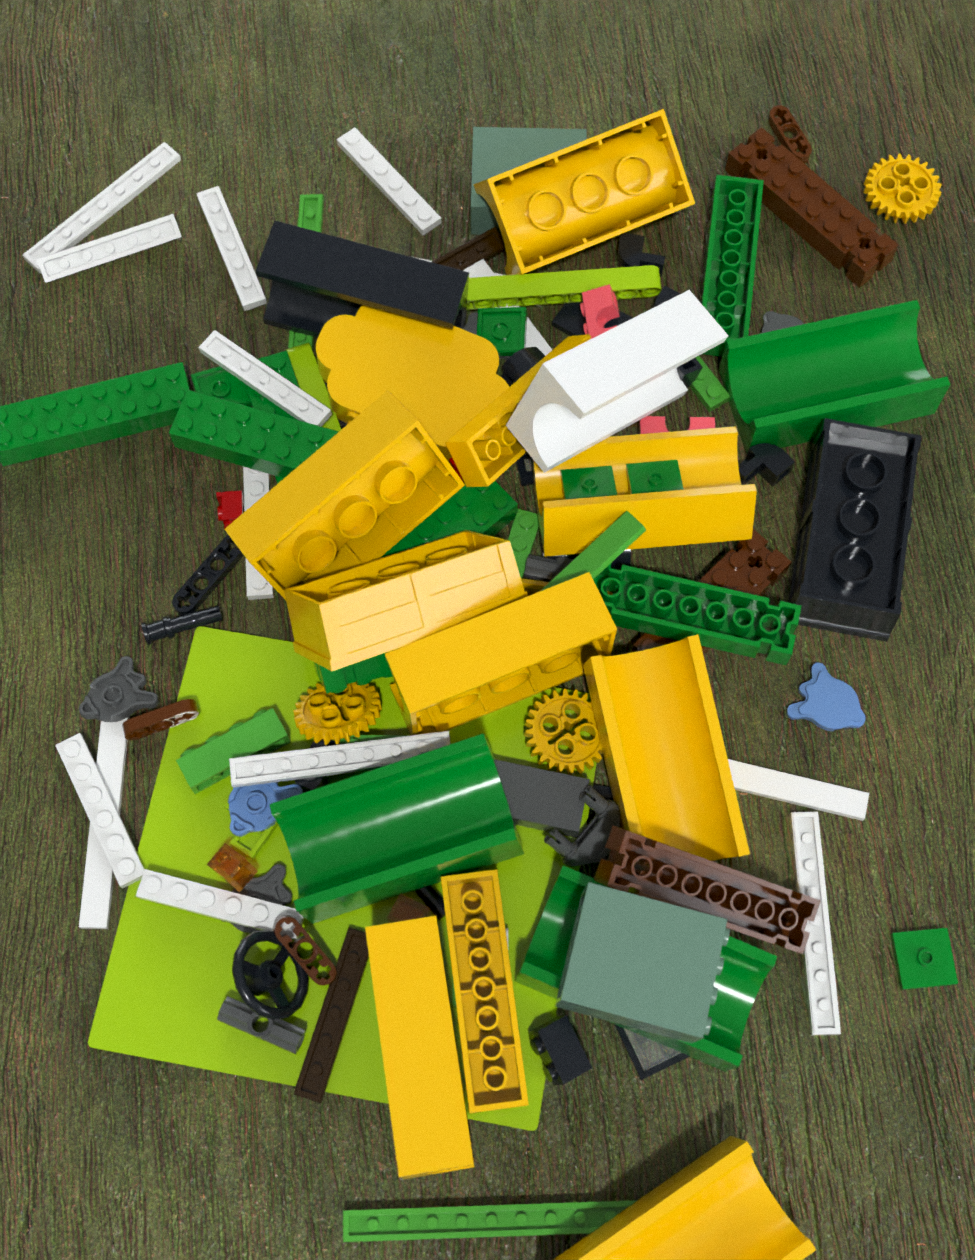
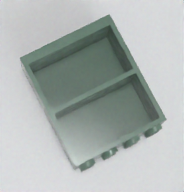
[471,127,587,235]
[555,882,730,1044]

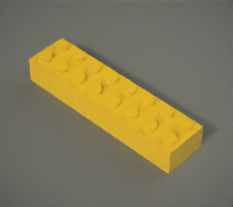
[445,334,592,487]
[441,869,529,1114]

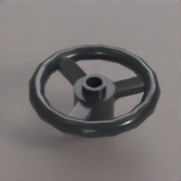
[232,930,309,1020]

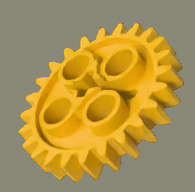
[863,154,941,224]
[293,682,382,745]
[524,688,603,775]

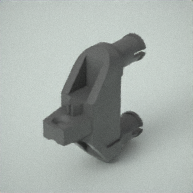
[544,785,620,866]

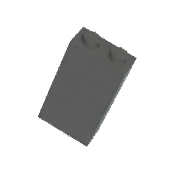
[495,760,589,838]

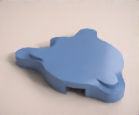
[786,662,866,731]
[228,782,303,837]

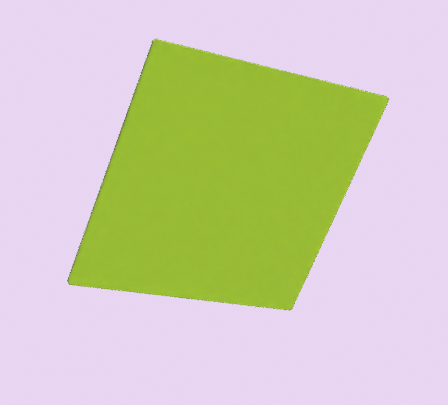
[88,626,597,1131]

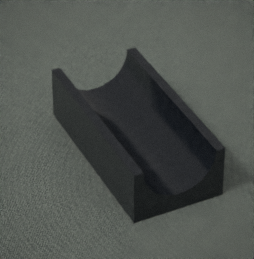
[256,221,469,338]

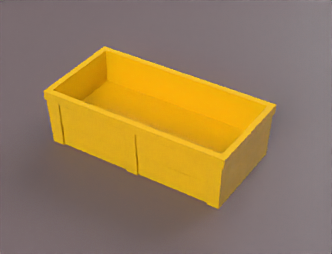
[284,530,528,671]

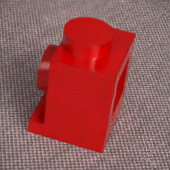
[216,490,244,530]

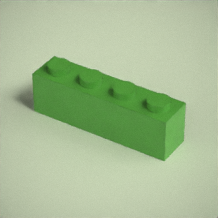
[176,708,290,794]

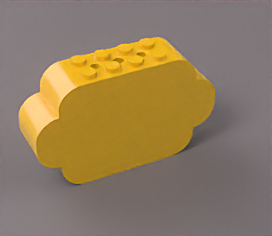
[316,305,509,461]

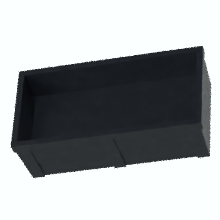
[788,418,922,642]

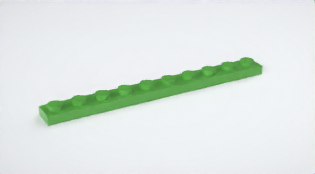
[343,1200,638,1242]

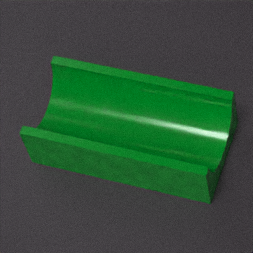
[718,300,950,455]
[269,733,524,924]
[515,865,778,1072]

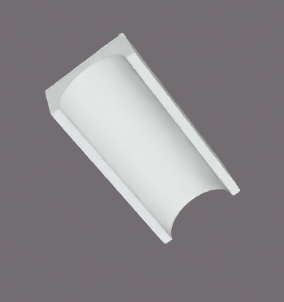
[506,290,728,473]

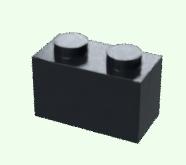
[528,1015,592,1085]

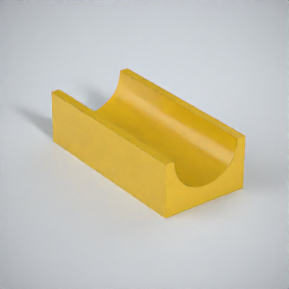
[473,109,695,275]
[225,391,465,600]
[533,426,757,557]
[385,572,617,736]
[583,635,750,866]
[365,916,475,1179]
[553,1136,816,1260]

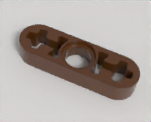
[768,105,812,164]
[122,699,199,740]
[273,915,336,985]

